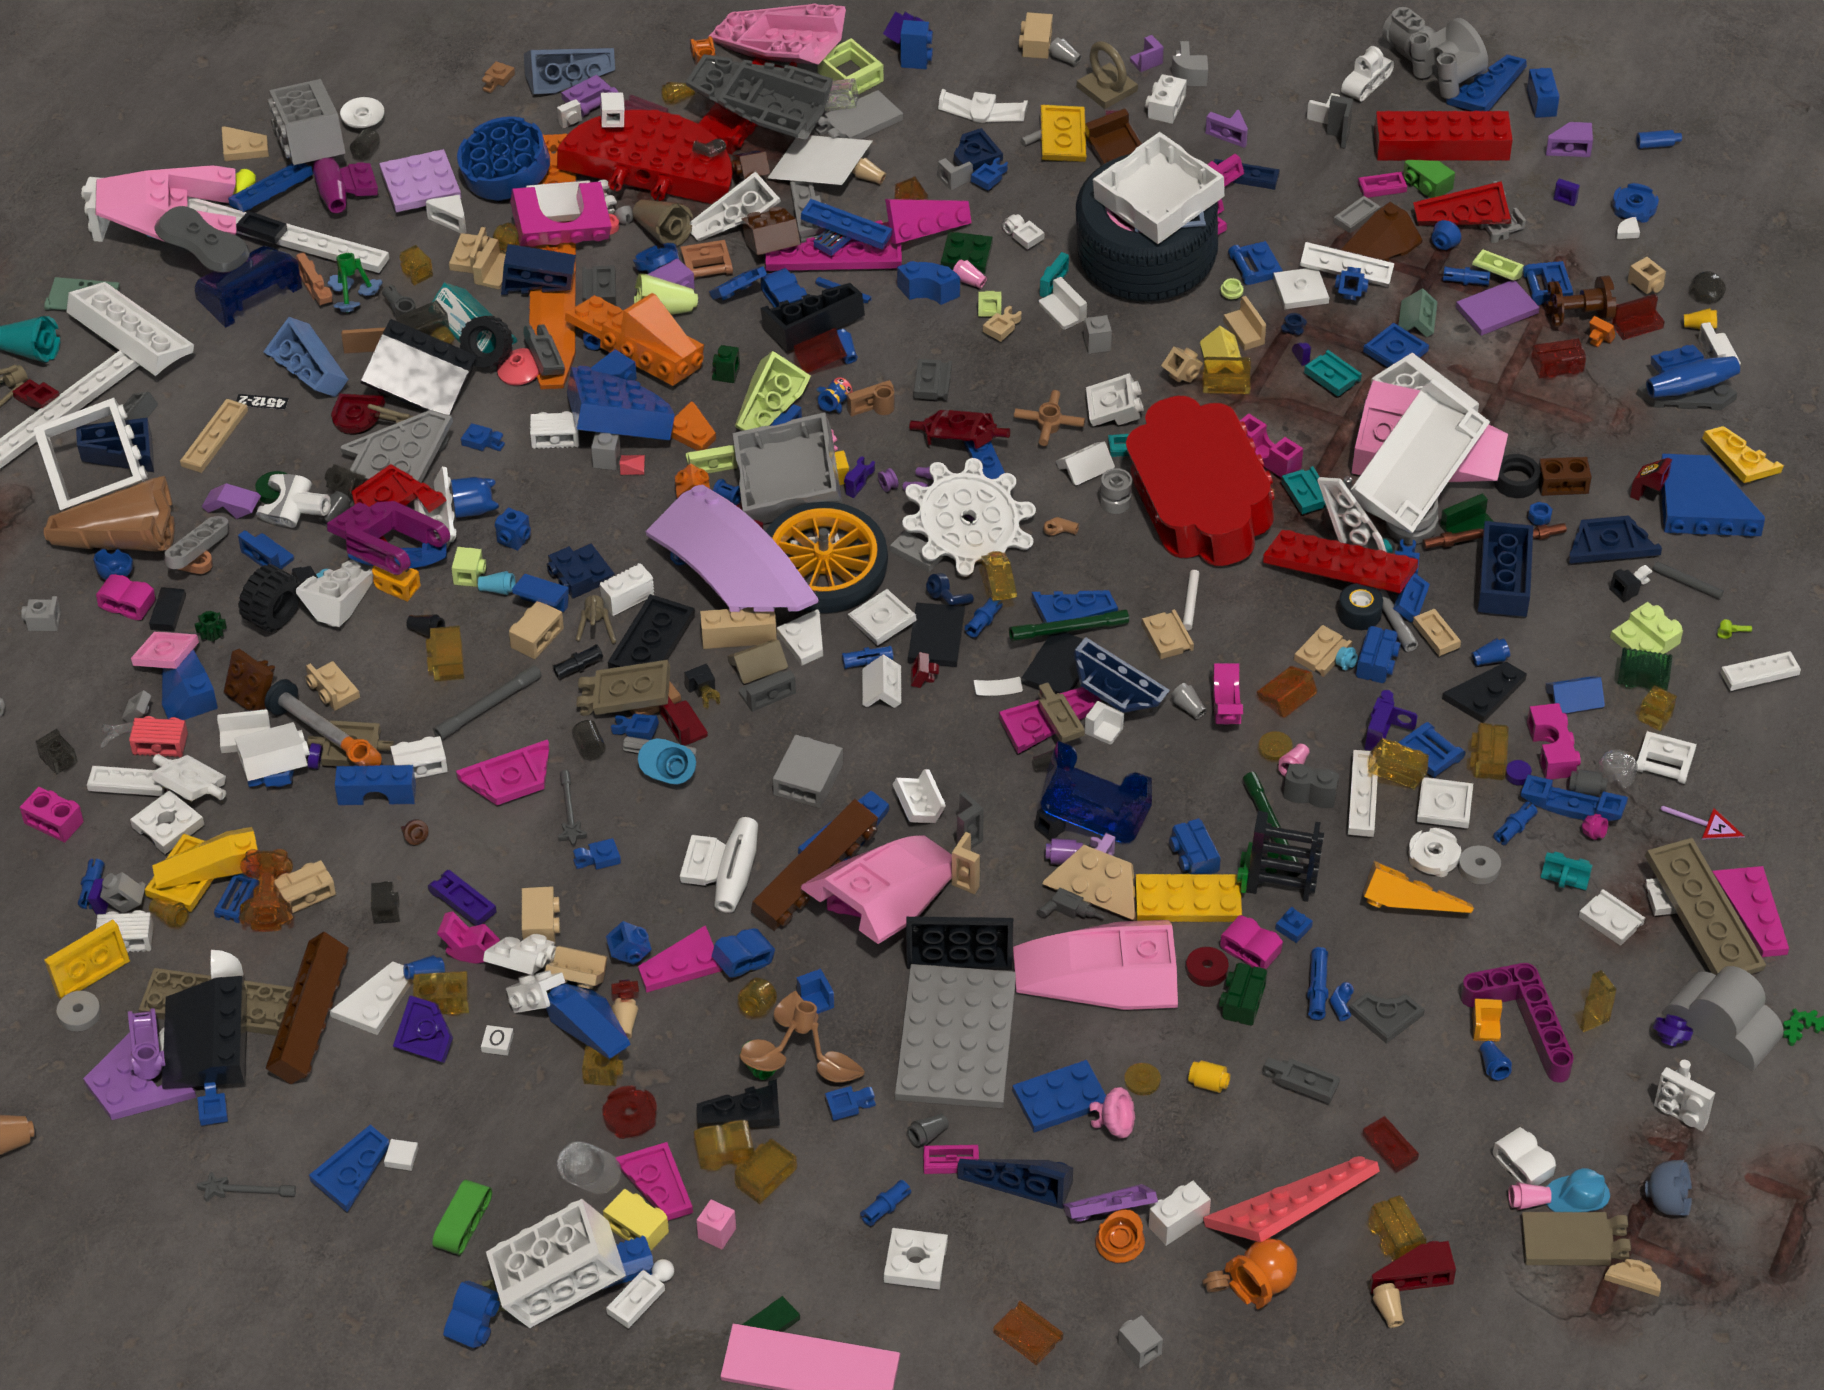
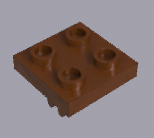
[223,648,275,711]

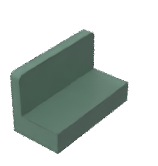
[1398,288,1437,337]

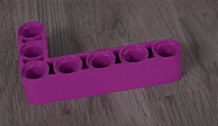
[1461,963,1574,1083]

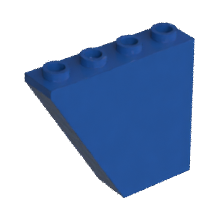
[1661,454,1765,536]

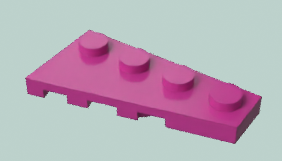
[1712,866,1789,957]

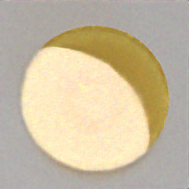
[1259,731,1293,760]
[1125,1063,1161,1095]

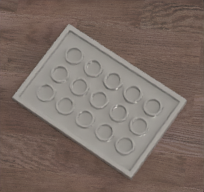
[895,964,1016,1108]

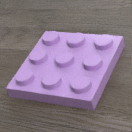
[379,149,461,212]

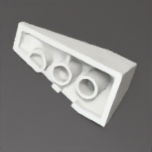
[690,172,781,242]
[296,559,374,627]

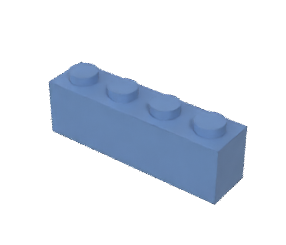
[263,317,349,397]

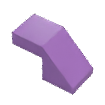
[201,483,261,519]

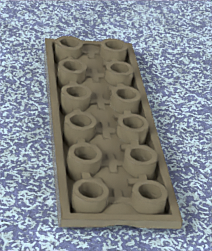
[139,968,293,1036]

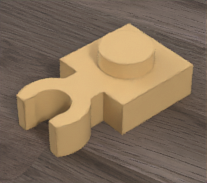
[983,306,1022,342]

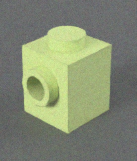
[452,547,486,587]

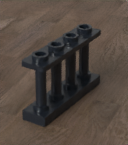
[1246,811,1324,902]

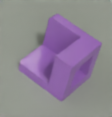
[1130,35,1164,72]

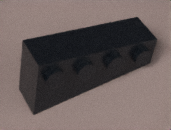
[760,283,865,352]

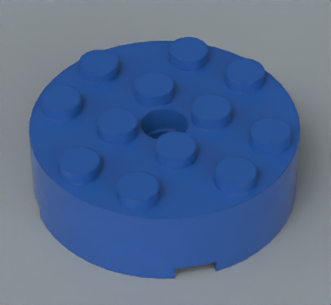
[457,117,550,201]

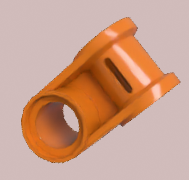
[690,36,715,65]

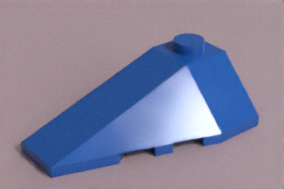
[162,650,218,720]
[546,983,631,1059]

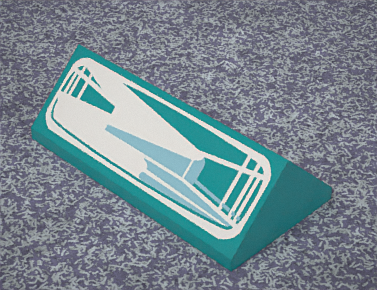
[428,282,518,353]

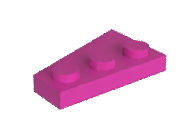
[638,925,722,993]

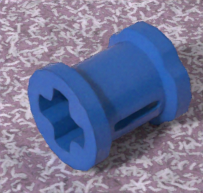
[713,479,741,505]

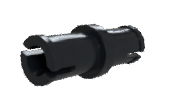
[552,644,603,680]

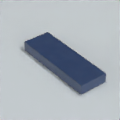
[1214,159,1280,190]

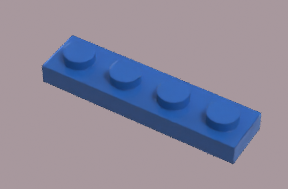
[228,163,313,212]
[801,199,892,250]

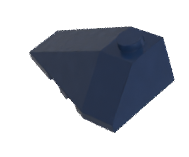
[958,1159,1073,1209]

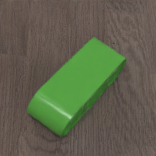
[432,1179,492,1255]

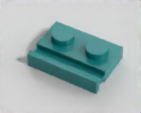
[1304,350,1362,396]
[1281,466,1326,514]

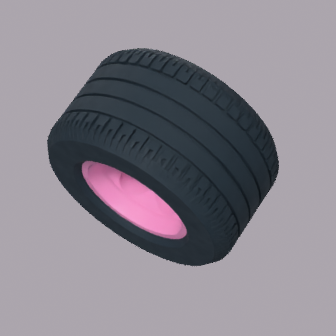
[1075,154,1218,301]

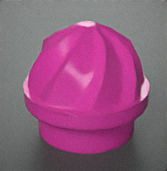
[1582,814,1608,840]

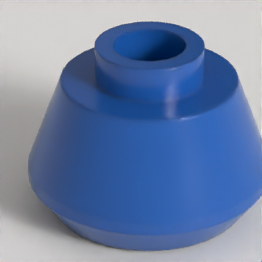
[1432,220,1461,250]

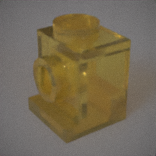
[399,245,433,286]

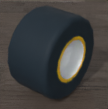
[1338,584,1383,630]

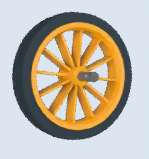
[765,502,888,613]

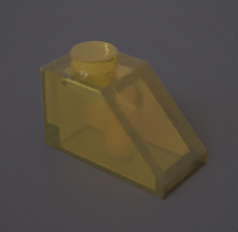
[981,551,1017,601]

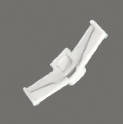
[938,89,1028,123]

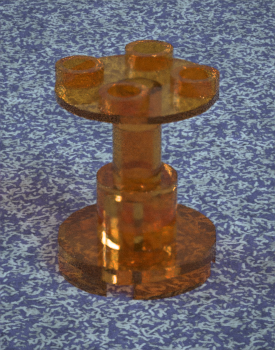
[239,849,293,932]

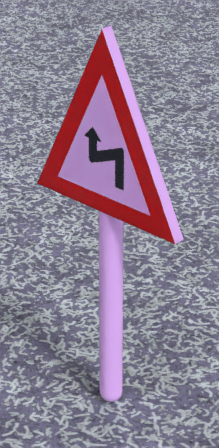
[1661,806,1745,839]

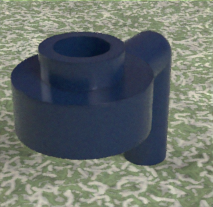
[926,573,974,605]

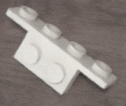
[414,466,456,548]

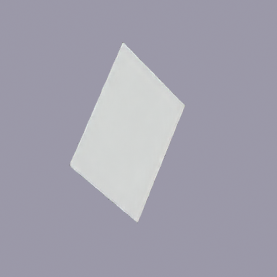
[768,135,872,185]

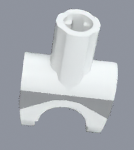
[256,474,331,528]

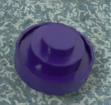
[1653,1014,1694,1046]

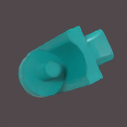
[1541,851,1593,890]

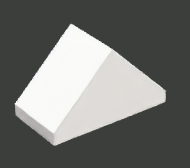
[426,195,466,234]

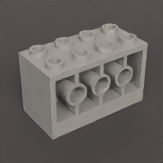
[267,79,345,165]

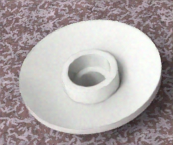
[340,97,384,128]

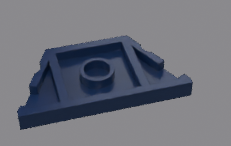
[1568,515,1662,564]

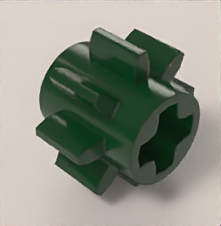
[195,611,227,641]

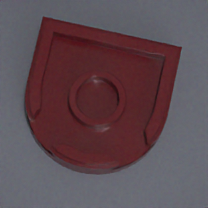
[331,393,385,434]

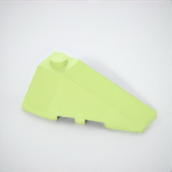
[735,351,811,431]

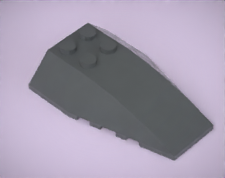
[686,54,833,140]

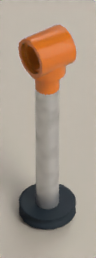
[265,679,382,766]

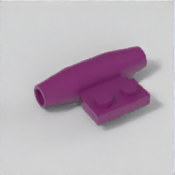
[313,156,378,213]

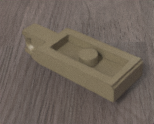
[1038,683,1085,743]

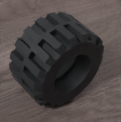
[238,564,300,632]

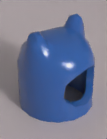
[451,477,499,518]

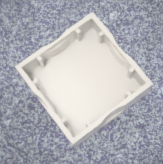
[1093,132,1225,244]

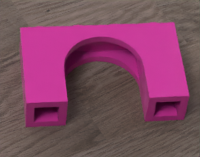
[510,182,612,247]

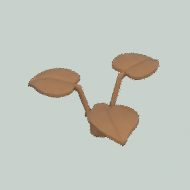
[739,991,865,1082]

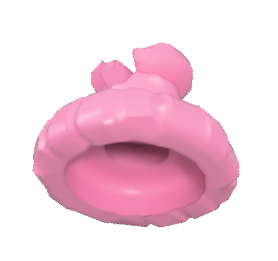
[1089,1087,1135,1138]

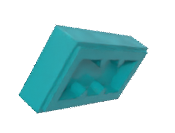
[1040,252,1069,297]

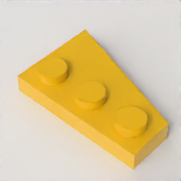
[1702,426,1784,483]

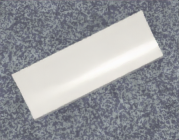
[67,282,194,376]

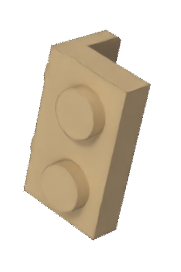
[545,946,607,989]

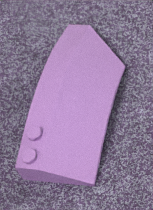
[646,485,818,612]

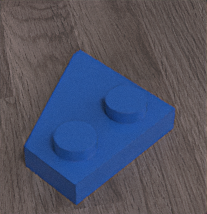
[709,266,767,300]

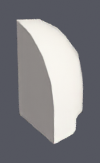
[211,950,244,979]

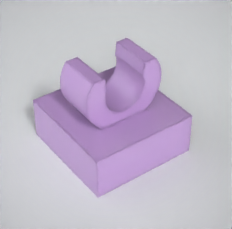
[1090,833,1115,856]

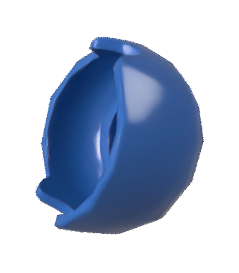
[93,549,133,580]

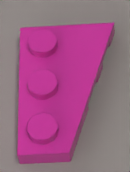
[615,1142,693,1220]

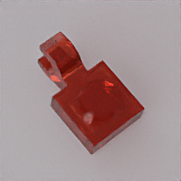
[611,979,639,1001]

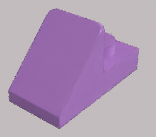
[1205,110,1248,148]

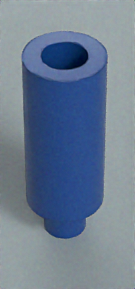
[1636,130,1682,149]

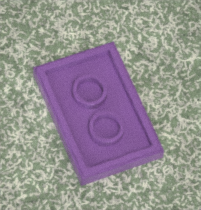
[1456,280,1540,335]

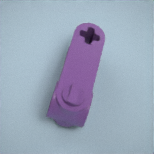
[128,1008,165,1079]

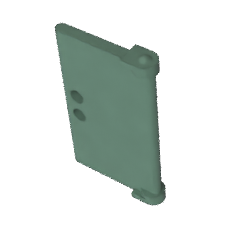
[44,277,120,311]

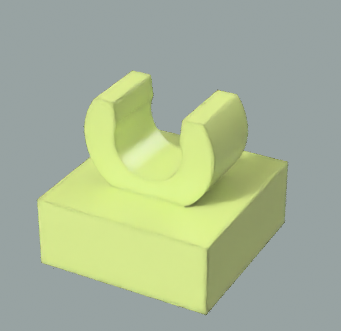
[978,291,1002,316]

